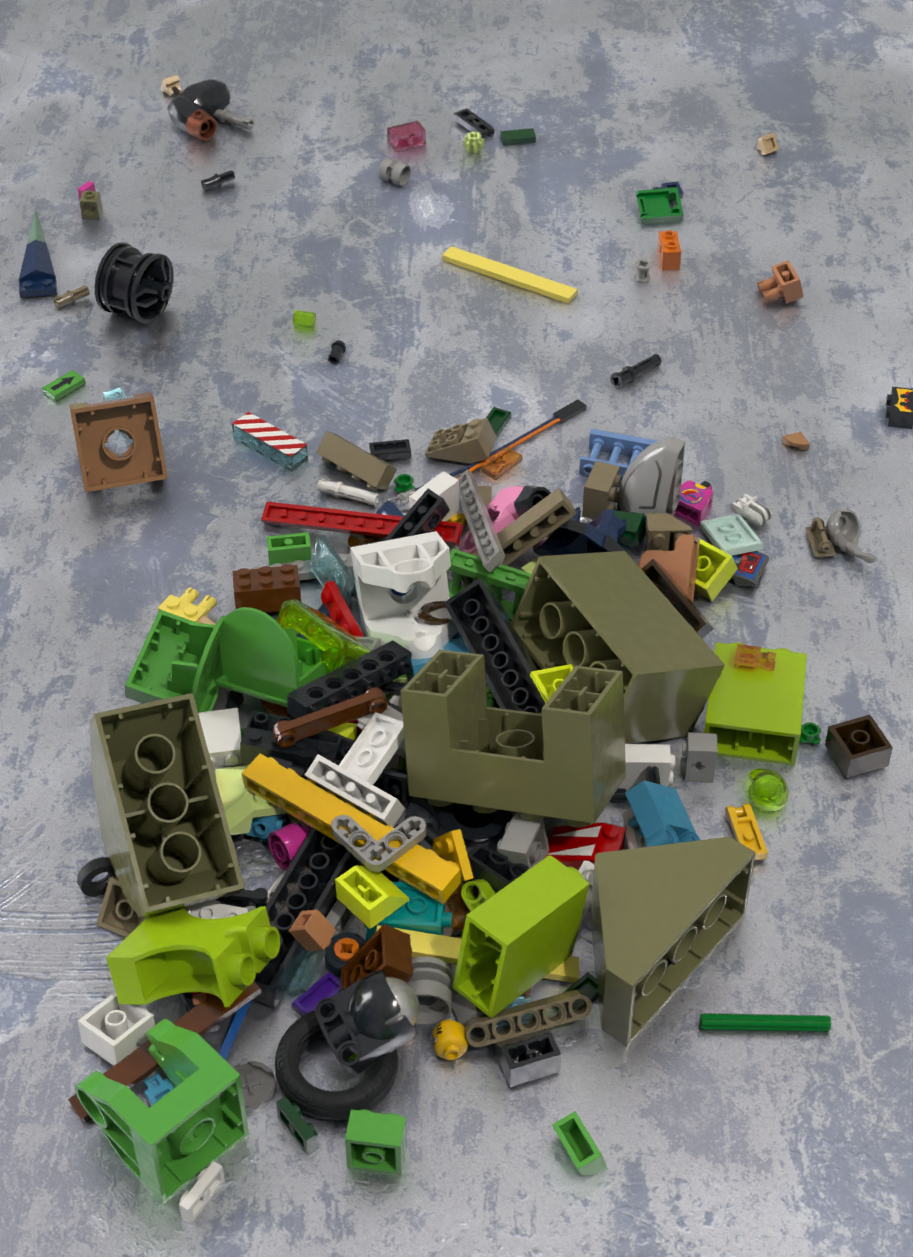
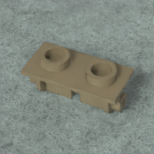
[805,517,836,557]

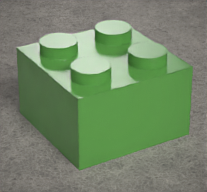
[345,1109,407,1175]

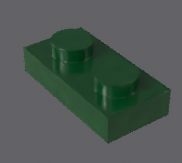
[276,1096,318,1155]

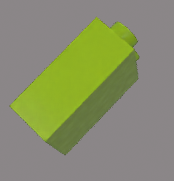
[704,642,807,766]
[452,855,590,1018]

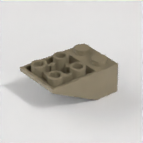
[425,418,497,464]

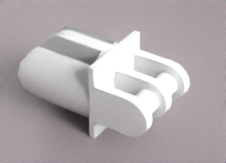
[730,494,774,527]

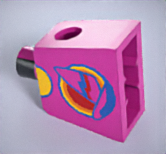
[675,480,714,526]

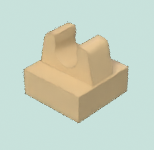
[160,75,181,97]
[756,133,779,155]

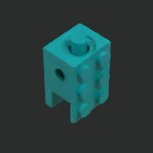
[364,882,453,942]

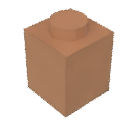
[289,909,336,951]

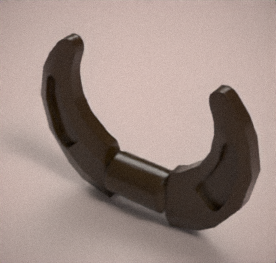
[418,601,450,625]

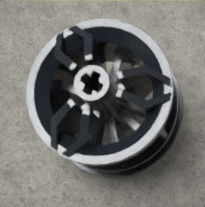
[94,242,174,324]

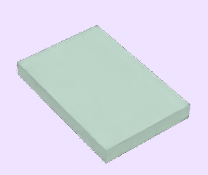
[700,514,763,556]

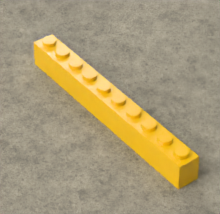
[241,754,461,904]

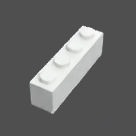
[305,754,405,827]

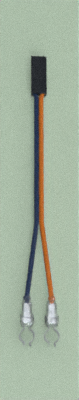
[386,399,587,514]

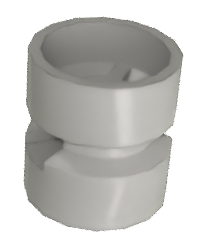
[379,158,411,186]

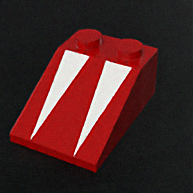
[546,822,626,871]

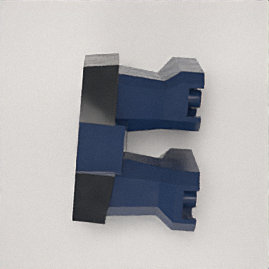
[533,506,627,556]

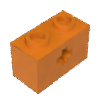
[657,230,681,271]

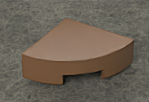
[782,432,810,450]

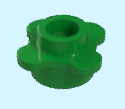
[394,474,415,493]
[799,722,821,745]

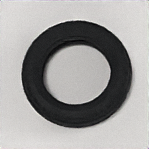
[275,1009,398,1121]

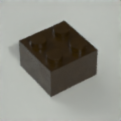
[825,714,893,778]

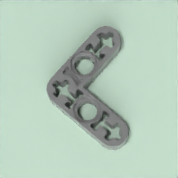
[332,815,427,872]

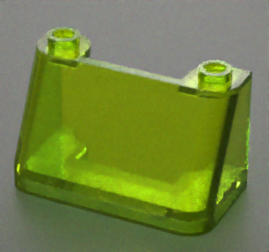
[277,599,371,675]

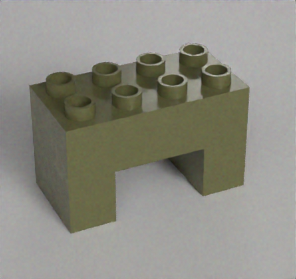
[401,650,626,827]

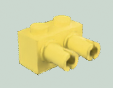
[158,587,217,622]

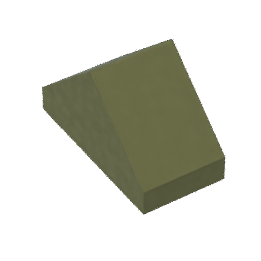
[590,837,756,1047]

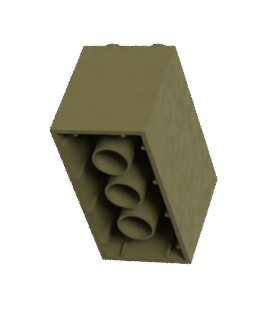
[511,551,725,744]

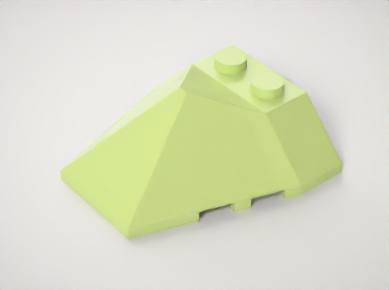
[215,765,307,835]

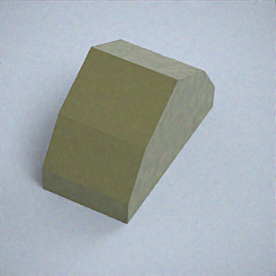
[90,693,245,918]

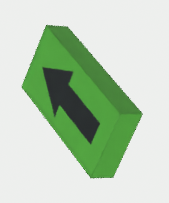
[42,370,86,401]

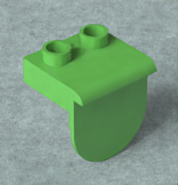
[216,607,341,707]
[125,609,225,713]

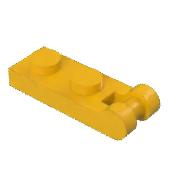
[725,803,768,861]

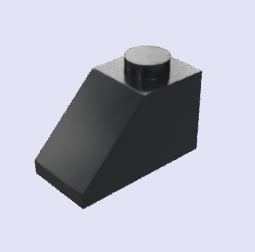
[382,768,412,810]

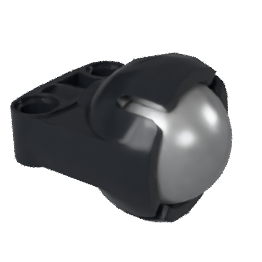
[315,969,419,1074]

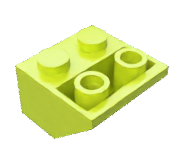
[335,865,409,929]

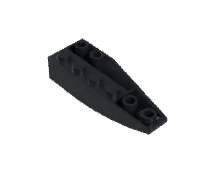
[240,710,355,770]

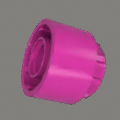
[268,823,310,871]

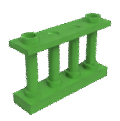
[448,548,531,622]

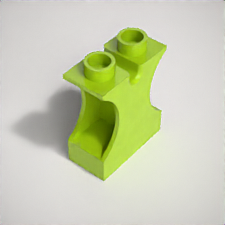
[106,906,280,1007]

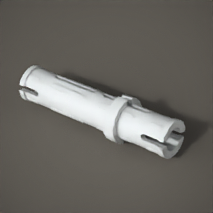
[317,478,380,506]

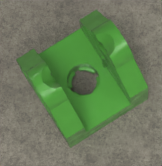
[75,1019,249,1204]

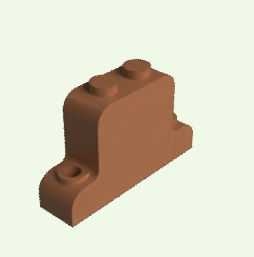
[637,534,700,603]

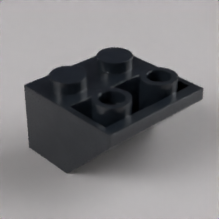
[492,1029,561,1087]

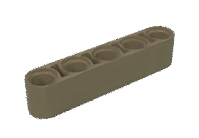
[464,990,592,1047]

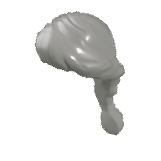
[826,508,877,563]

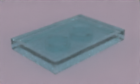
[309,535,355,606]

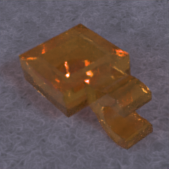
[734,644,776,671]

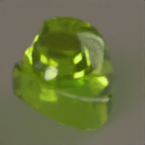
[748,768,789,811]

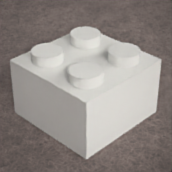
[78,992,155,1065]

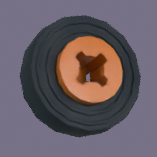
[324,932,366,976]

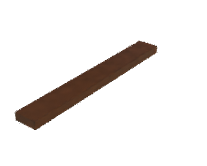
[68,981,262,1123]

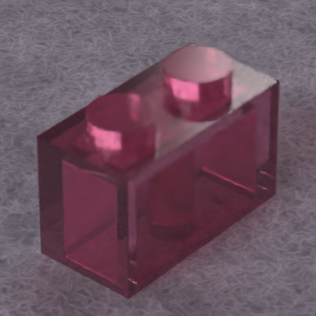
[387,120,426,152]

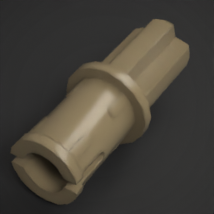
[53,286,90,309]

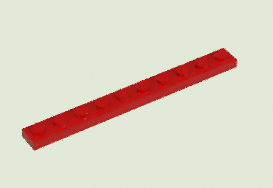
[261,502,463,546]

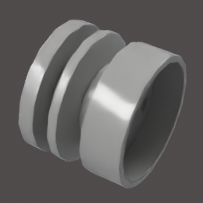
[406,957,452,1025]

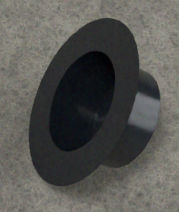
[438,803,511,844]

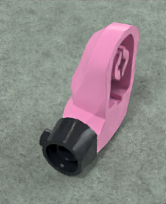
[459,485,551,554]

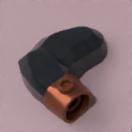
[167,79,231,141]

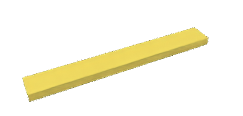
[442,246,578,304]
[376,925,579,983]

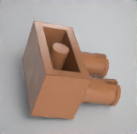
[757,260,804,304]

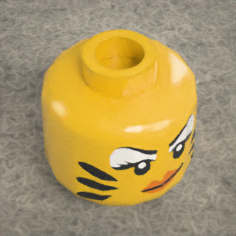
[432,1020,468,1060]

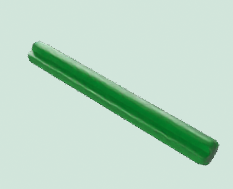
[700,1013,831,1031]

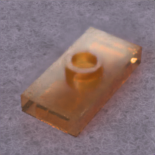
[480,447,523,480]

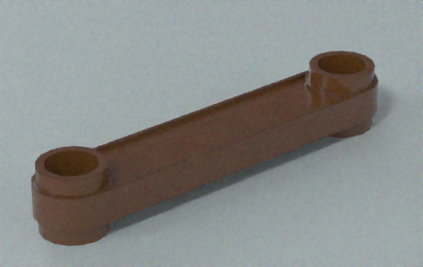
[273,688,387,748]

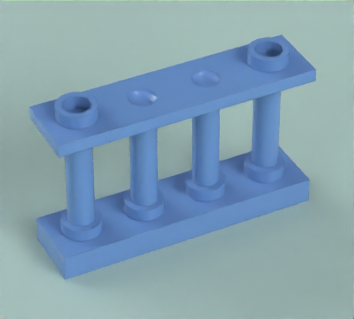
[579,429,657,478]

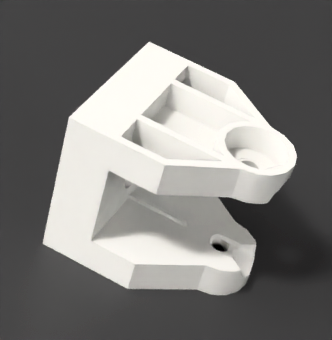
[350,531,459,659]

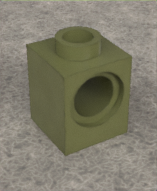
[79,191,103,220]

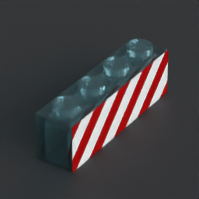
[232,412,308,472]

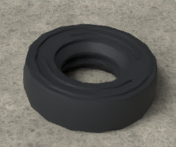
[77,857,116,897]

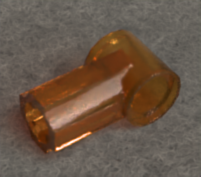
[446,885,471,931]

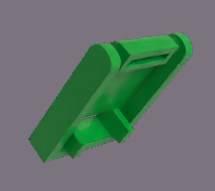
[636,187,684,224]

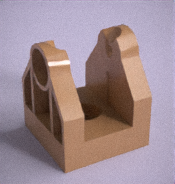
[69,392,168,492]

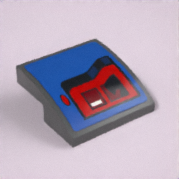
[730,551,770,586]

